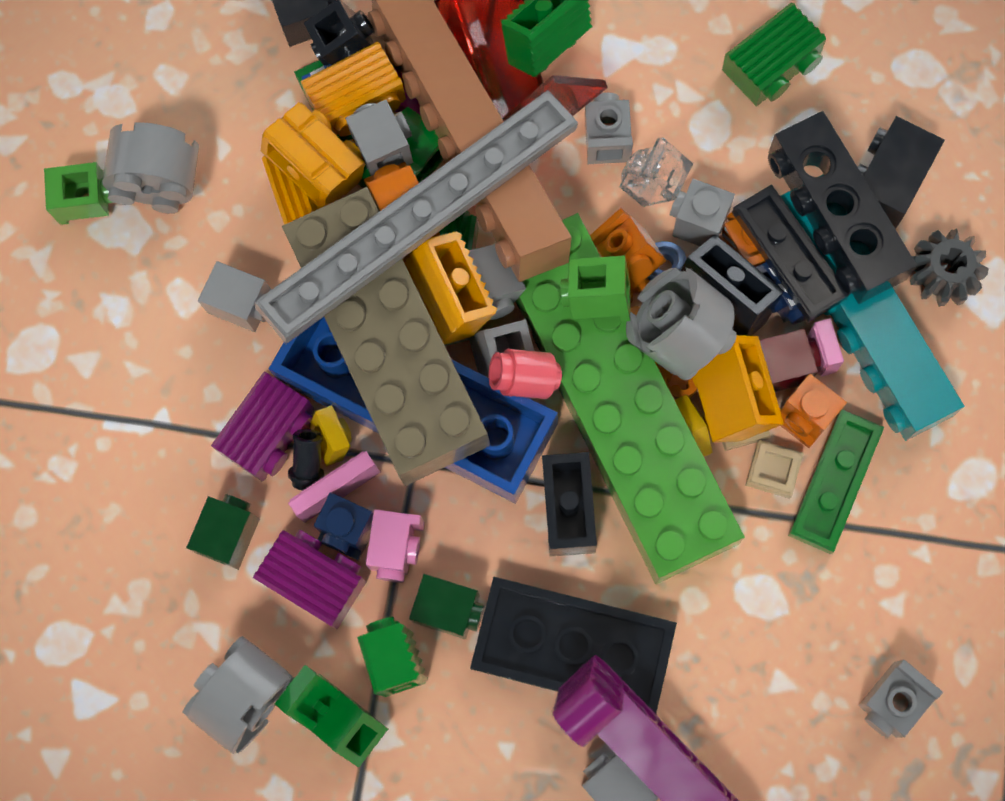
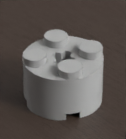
[102,122,199,214]
[626,267,736,380]
[182,636,294,754]

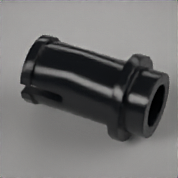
[288,429,324,491]

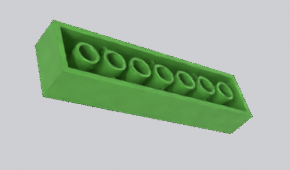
[515,213,745,585]

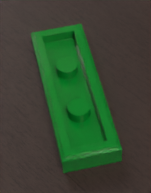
[788,409,884,554]

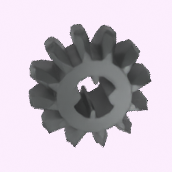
[910,228,989,307]

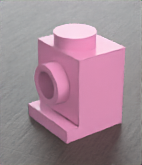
[366,509,425,583]

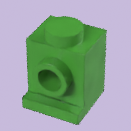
[44,162,114,225]
[560,255,631,322]

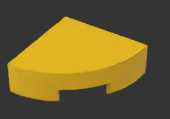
[675,395,713,457]

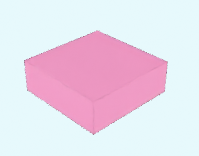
[807,318,844,377]

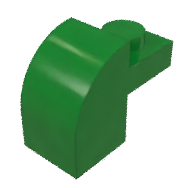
[274,665,388,768]

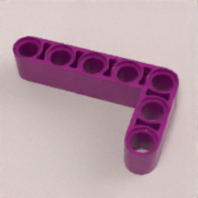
[552,655,739,801]

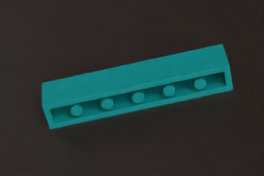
[780,174,965,441]

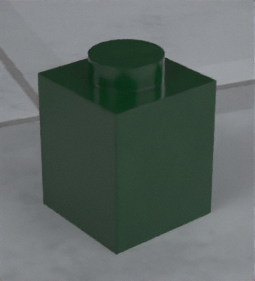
[186,494,260,570]
[409,574,485,640]

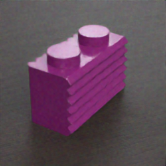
[211,371,314,482]
[253,529,366,629]

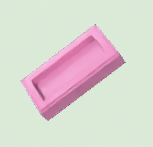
[288,451,380,523]

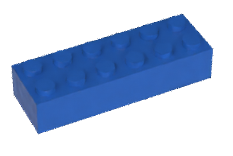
[268,317,558,504]

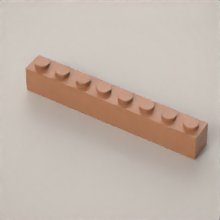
[368,0,571,282]

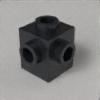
[303,0,375,66]

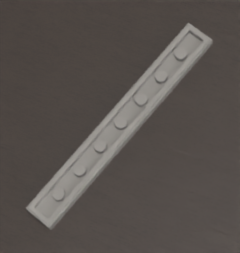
[255,90,578,344]

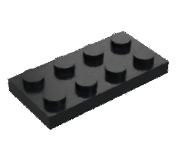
[470,577,677,714]

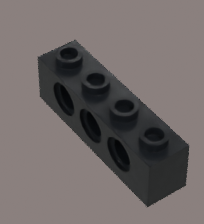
[768,111,917,304]

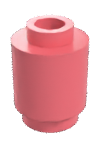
[489,349,562,399]

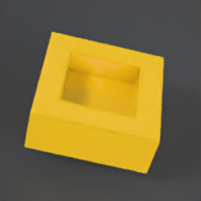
[310,405,352,467]

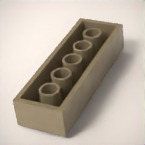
[282,187,490,486]

